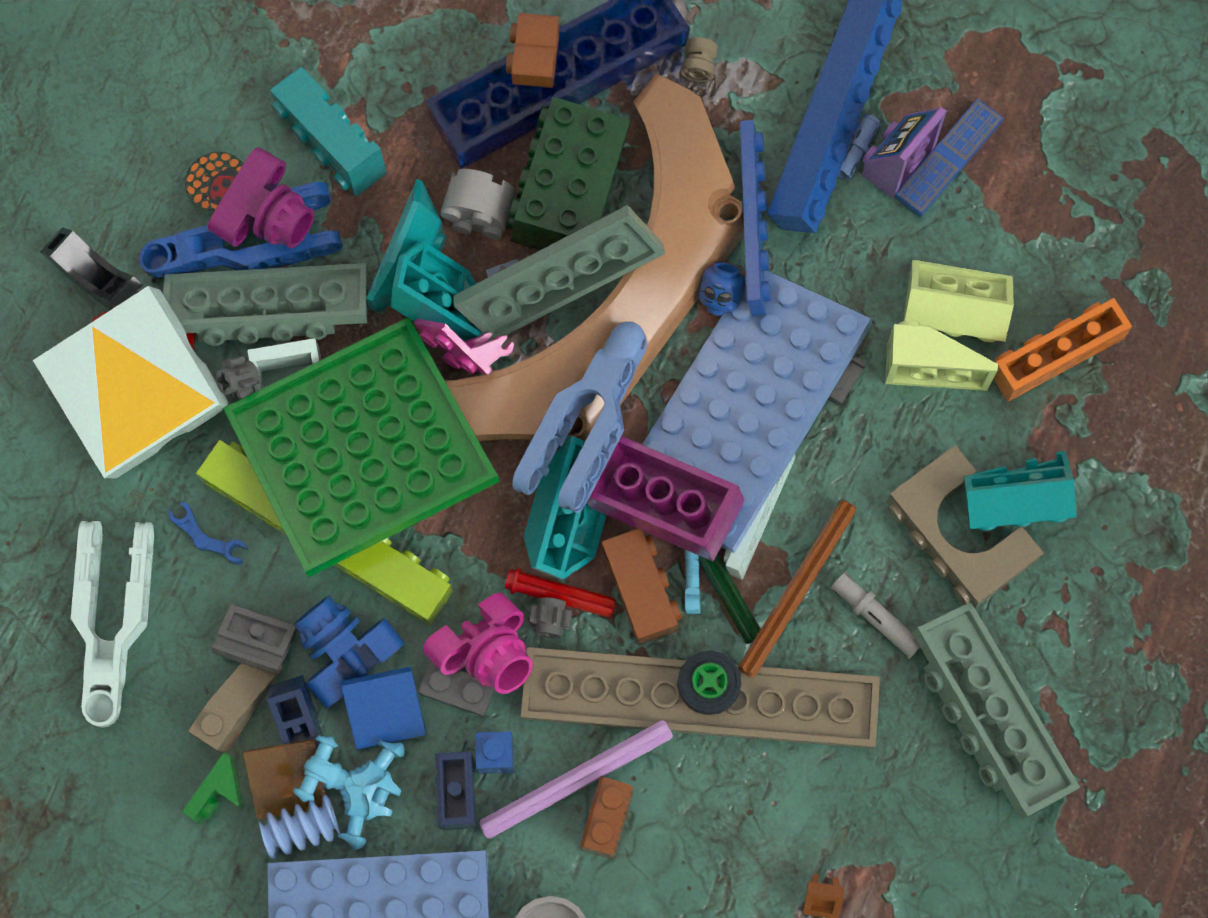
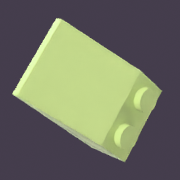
[885,321,998,391]

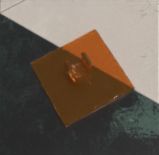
[243,739,326,819]

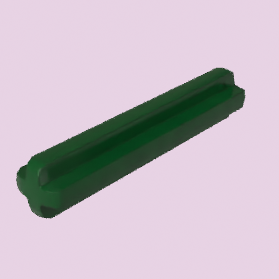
[698,554,761,644]

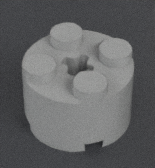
[440,169,517,240]

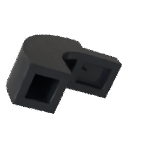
[40,227,143,310]

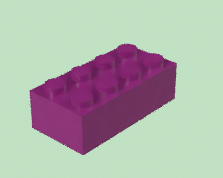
[587,436,745,561]

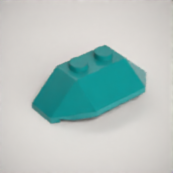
[366,179,447,311]
[391,241,489,341]
[523,436,606,580]

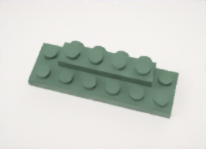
[453,205,665,340]
[163,263,368,346]
[912,602,1080,820]

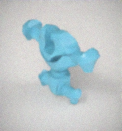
[293,735,405,851]

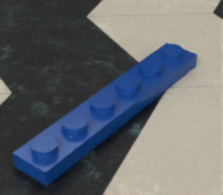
[740,120,771,316]

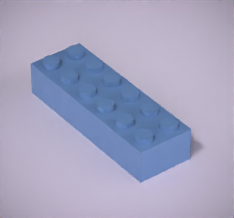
[268,850,491,918]

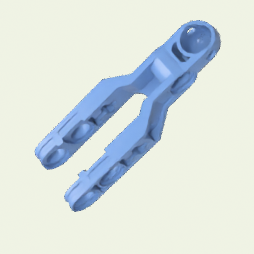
[512,321,647,513]

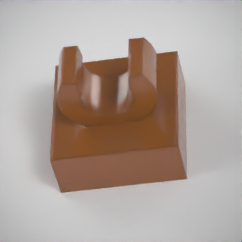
[802,874,844,918]

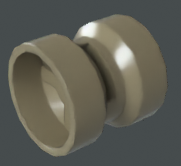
[681,37,718,82]

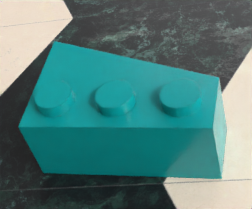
[964,450,1077,531]

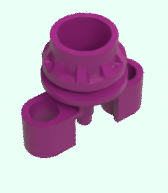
[208,147,314,248]

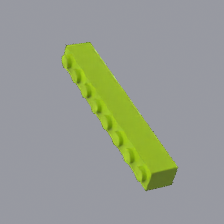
[196,440,453,626]

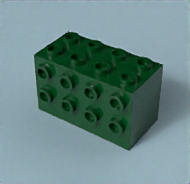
[507,96,630,250]

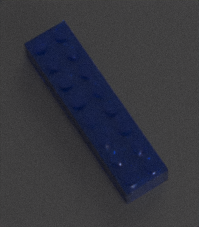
[425,0,689,169]

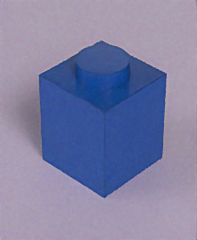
[475,731,514,774]

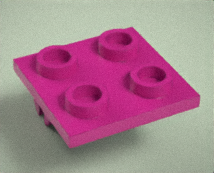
[413,319,514,375]

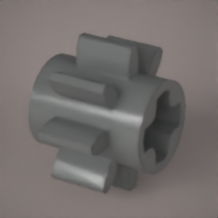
[216,356,259,400]
[529,598,572,638]

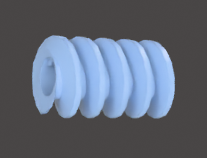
[259,795,340,860]

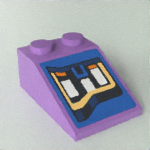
[862,107,947,199]

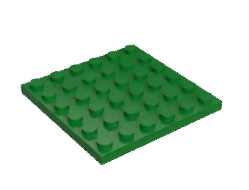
[223,318,500,578]

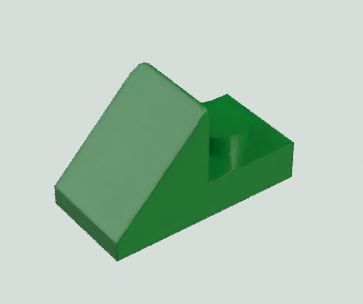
[182,752,244,824]

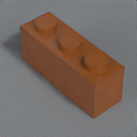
[602,529,682,645]

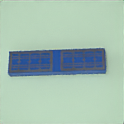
[895,98,1004,218]

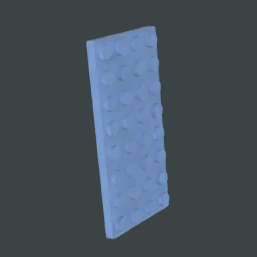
[642,271,872,553]

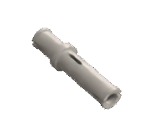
[831,571,920,659]

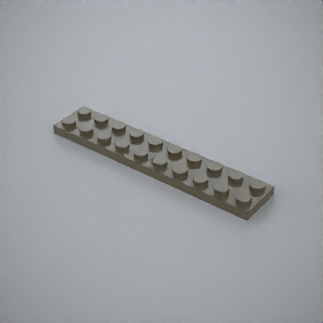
[520,647,880,749]

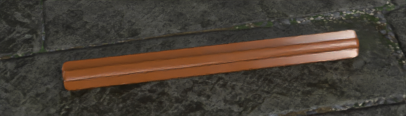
[739,500,856,678]

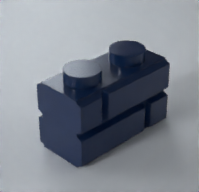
[435,752,477,830]

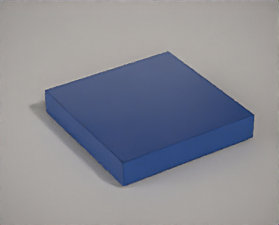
[341,666,426,750]

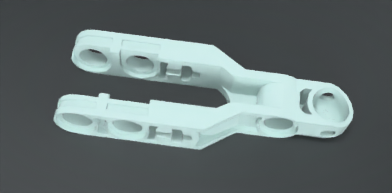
[71,521,154,728]

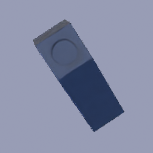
[266,675,330,792]

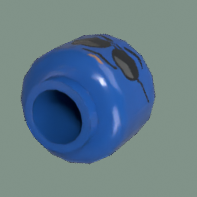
[698,262,746,315]

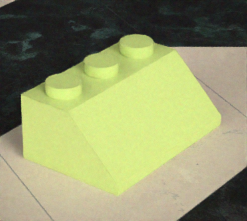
[904,260,1014,342]

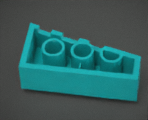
[270,67,387,197]

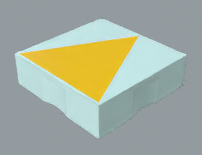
[33,286,230,478]

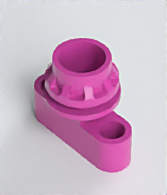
[423,593,533,694]

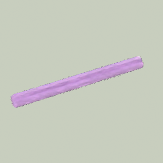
[479,720,673,839]

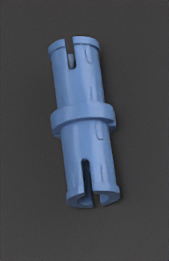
[837,114,882,181]

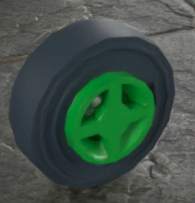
[677,650,742,715]

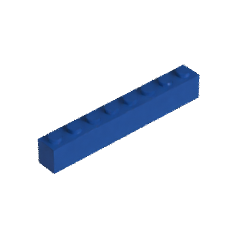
[767,0,903,234]

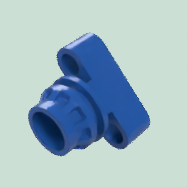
[293,595,405,708]

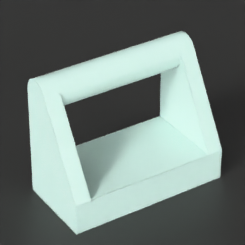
[248,338,321,392]

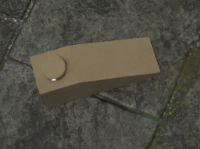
[188,663,284,754]

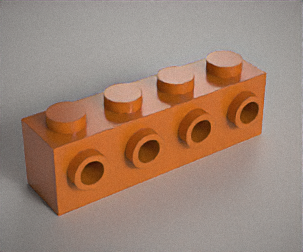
[993,298,1132,402]

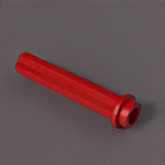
[505,567,616,618]

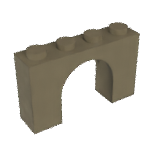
[886,445,1044,608]

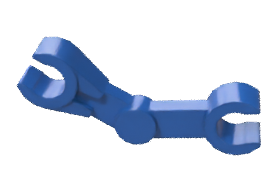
[169,502,248,565]

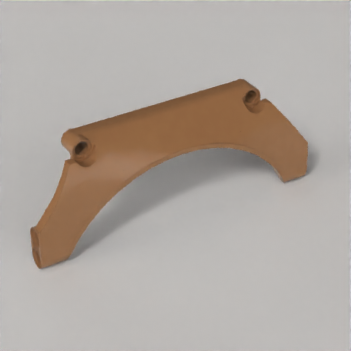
[445,74,745,442]

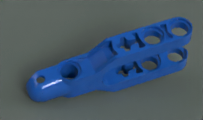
[139,182,343,278]

